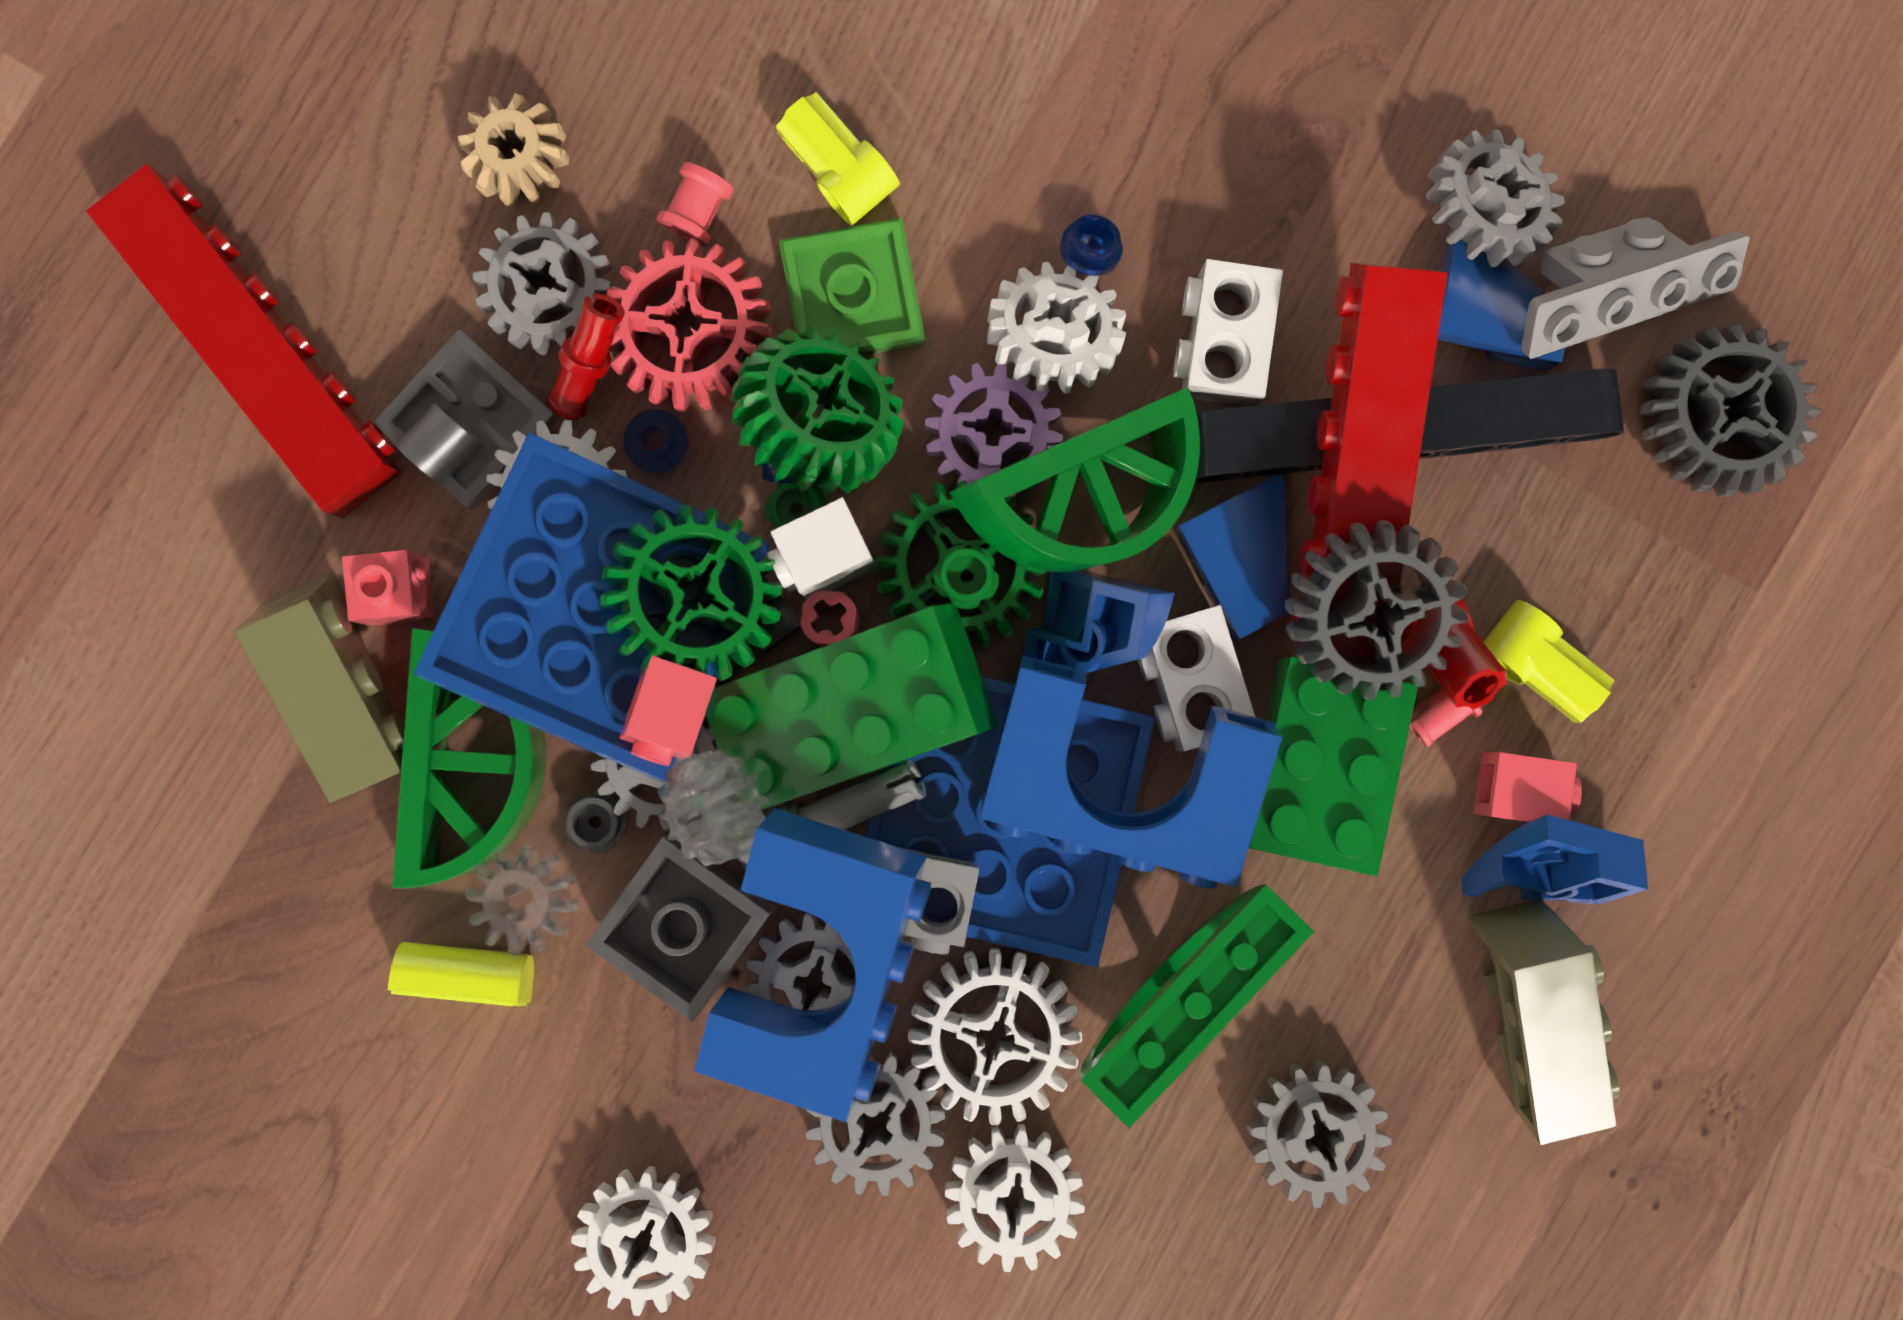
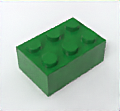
[1249,657,1418,877]

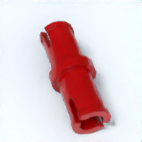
[547,293,625,420]

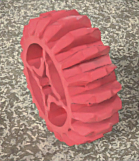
[606,238,774,412]

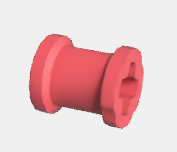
[656,162,734,247]
[800,589,861,647]

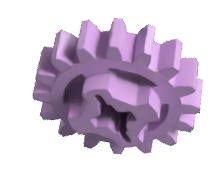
[925,363,1063,497]

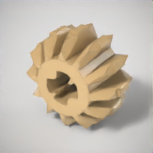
[458,93,569,207]

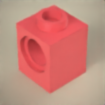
[342,550,435,626]
[619,656,717,766]
[1473,752,1582,822]

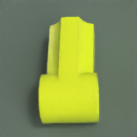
[775,92,900,226]
[1483,600,1615,723]

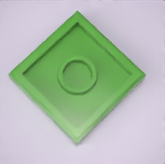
[779,217,926,356]

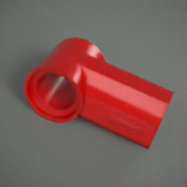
[1401,599,1507,710]

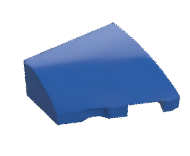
[1438,229,1565,372]
[1176,473,1290,642]
[1023,570,1175,674]
[1461,815,1648,904]

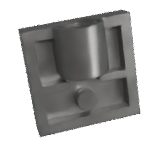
[373,329,558,510]

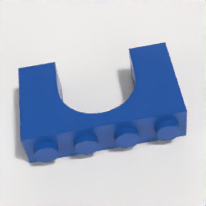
[980,655,1282,889]
[694,808,932,1122]

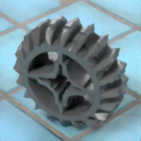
[1637,324,1822,498]
[1285,520,1469,701]

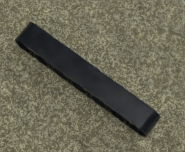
[1195,369,1624,483]

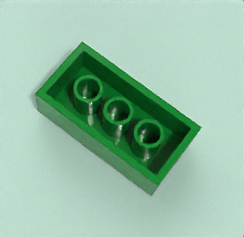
[705,603,999,817]

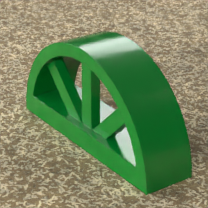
[950,387,1200,572]
[392,628,546,888]
[1079,884,1315,1128]

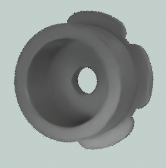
[565,791,628,854]

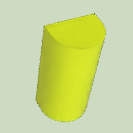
[387,942,534,1006]

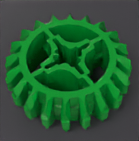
[730,326,905,497]
[875,480,1047,649]
[600,505,782,681]

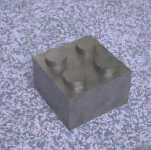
[585,833,777,1022]

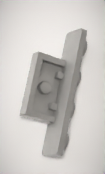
[1521,217,1750,359]

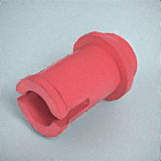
[1409,688,1482,748]

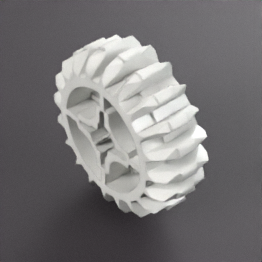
[908,947,1082,1125]

